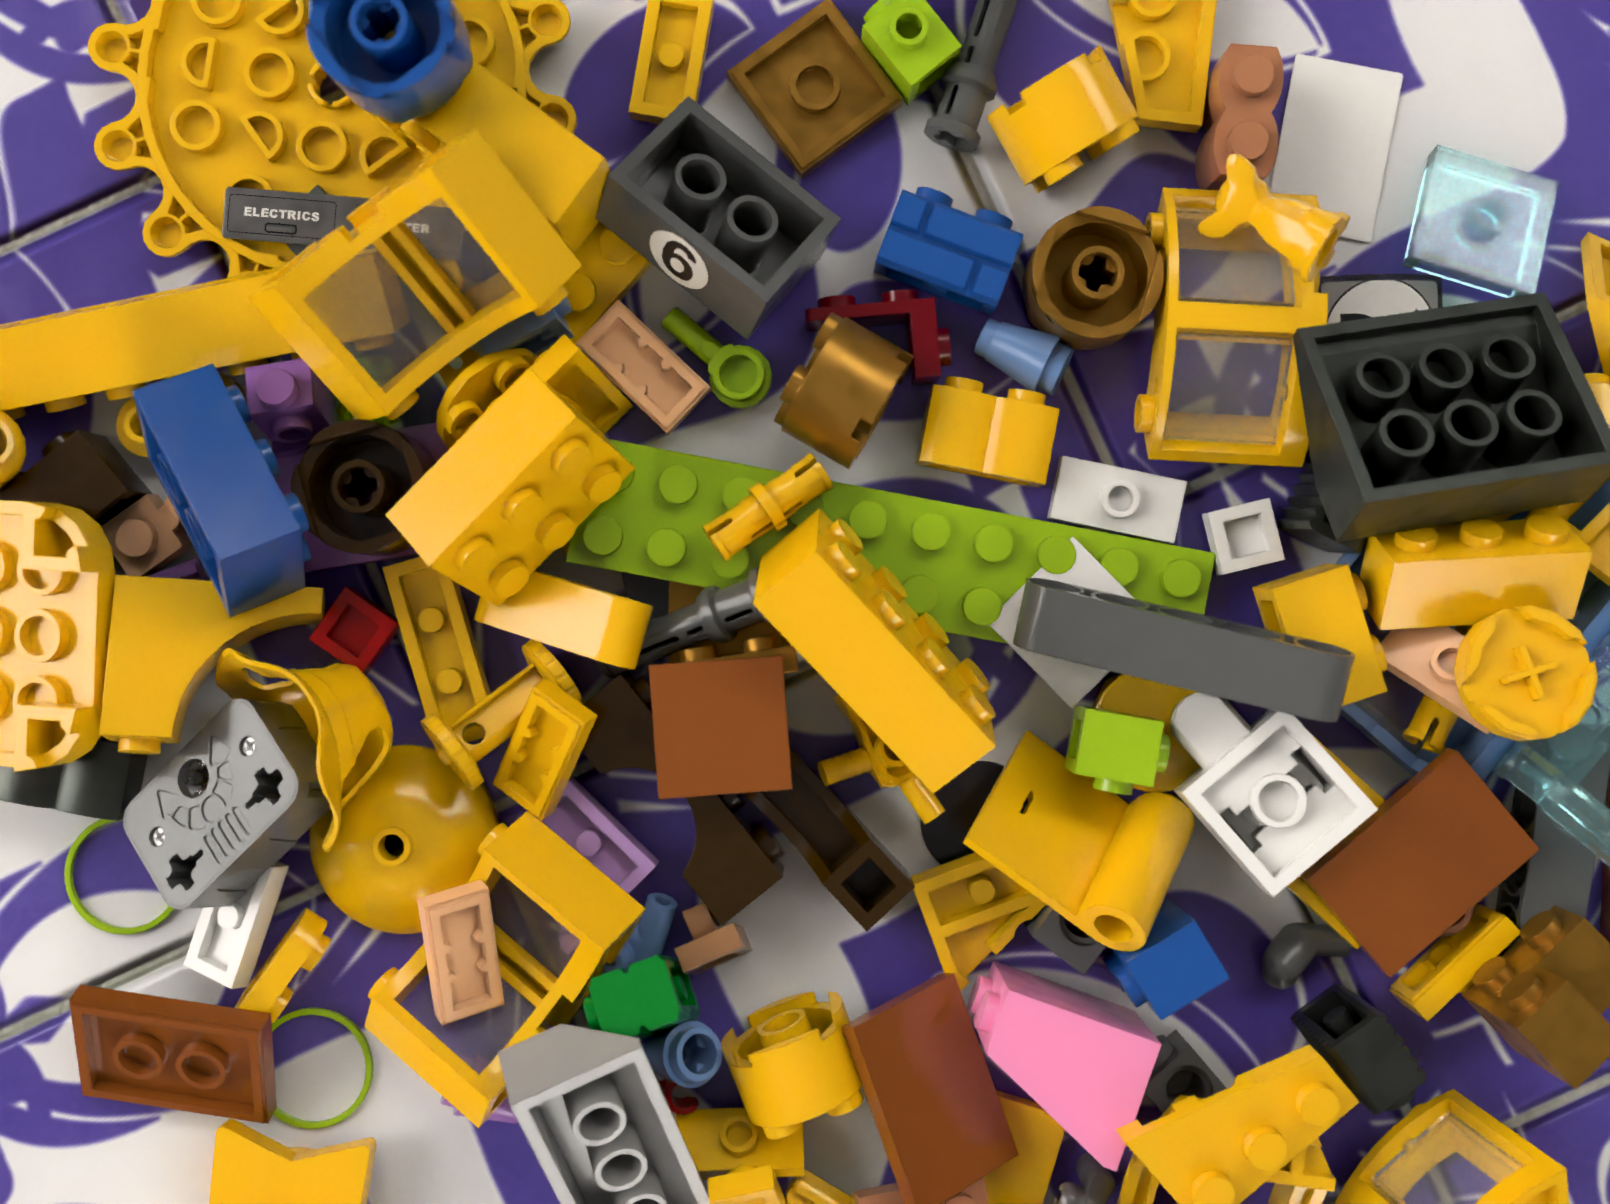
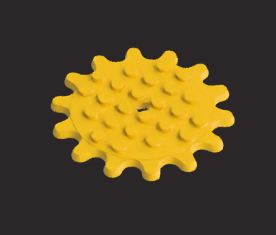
[88,0,577,291]

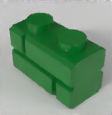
[583,955,701,1040]

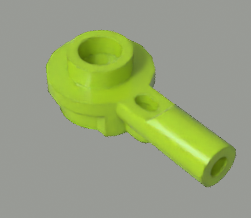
[661,307,773,409]

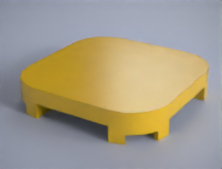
[0,500,115,772]

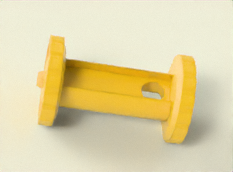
[420,639,584,790]

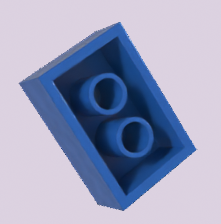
[133,364,311,618]

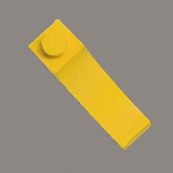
[99,575,326,755]

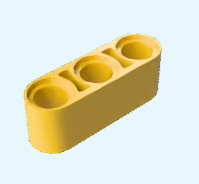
[474,570,654,670]

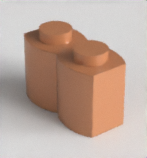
[1195,43,1284,190]

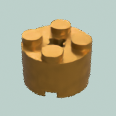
[1022,206,1164,350]
[774,312,914,469]

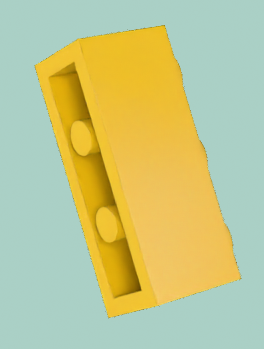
[1360,514,1593,630]

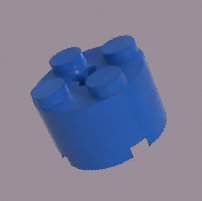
[306,0,473,123]

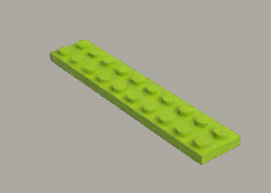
[566,439,1215,644]

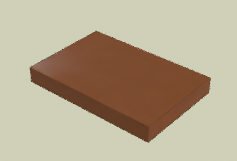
[1300,748,1540,978]
[841,973,1019,1204]
[69,984,277,1124]

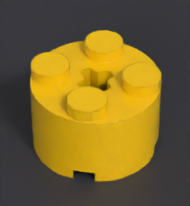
[987,46,1140,194]
[721,991,864,1139]

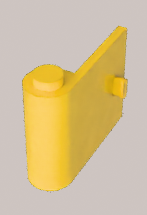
[963,730,1195,952]

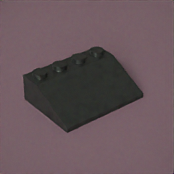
[1293,292,1610,542]

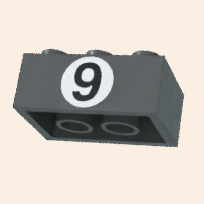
[596,96,841,340]

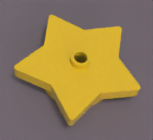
[209,1118,376,1204]

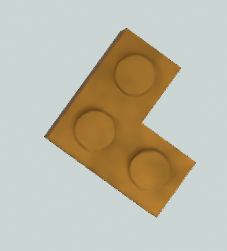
[1462,905,1610,1089]

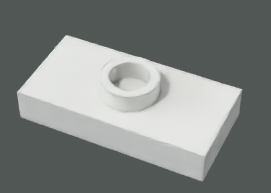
[1047,456,1187,544]

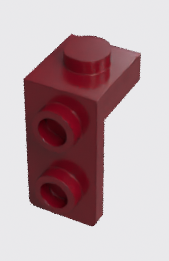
[805,289,951,386]

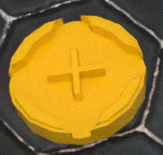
[1454,605,1598,741]

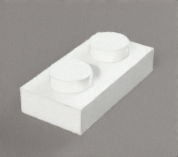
[183,861,289,989]

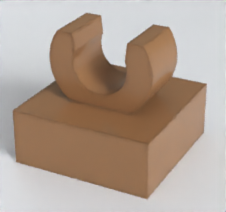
[674,902,752,976]

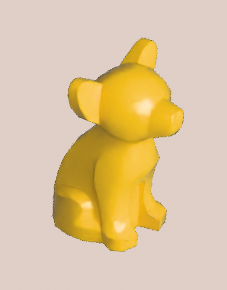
[1198,153,1350,282]

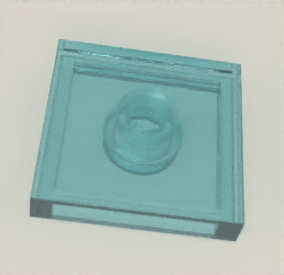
[1403,145,1559,298]

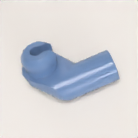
[603,893,678,973]

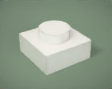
[1202,498,1285,575]

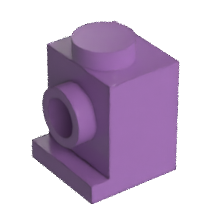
[245,358,338,458]

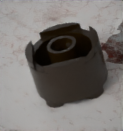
[291,419,436,556]

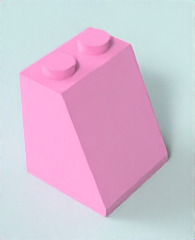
[968,960,1162,1172]

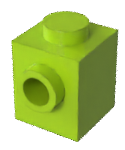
[861,0,962,106]
[1064,705,1170,795]

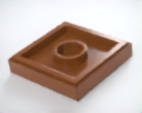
[649,655,793,799]

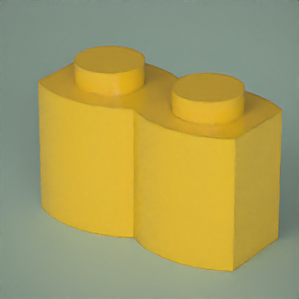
[915,376,1060,488]

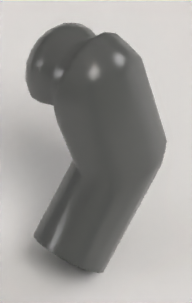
[1262,923,1350,989]
[1054,1152,1116,1204]

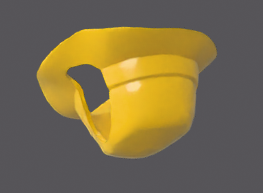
[215,648,394,852]

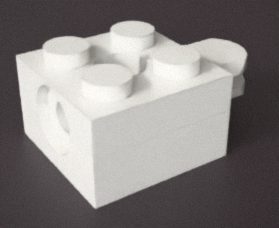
[1170,692,1378,897]

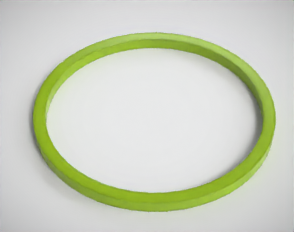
[64,819,175,935]
[272,1007,373,1129]

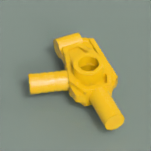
[818,694,945,824]

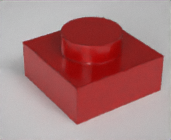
[308,587,400,675]

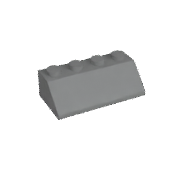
[498,1024,710,1204]

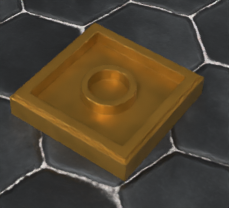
[727,0,904,179]

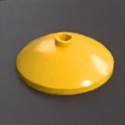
[309,744,499,934]

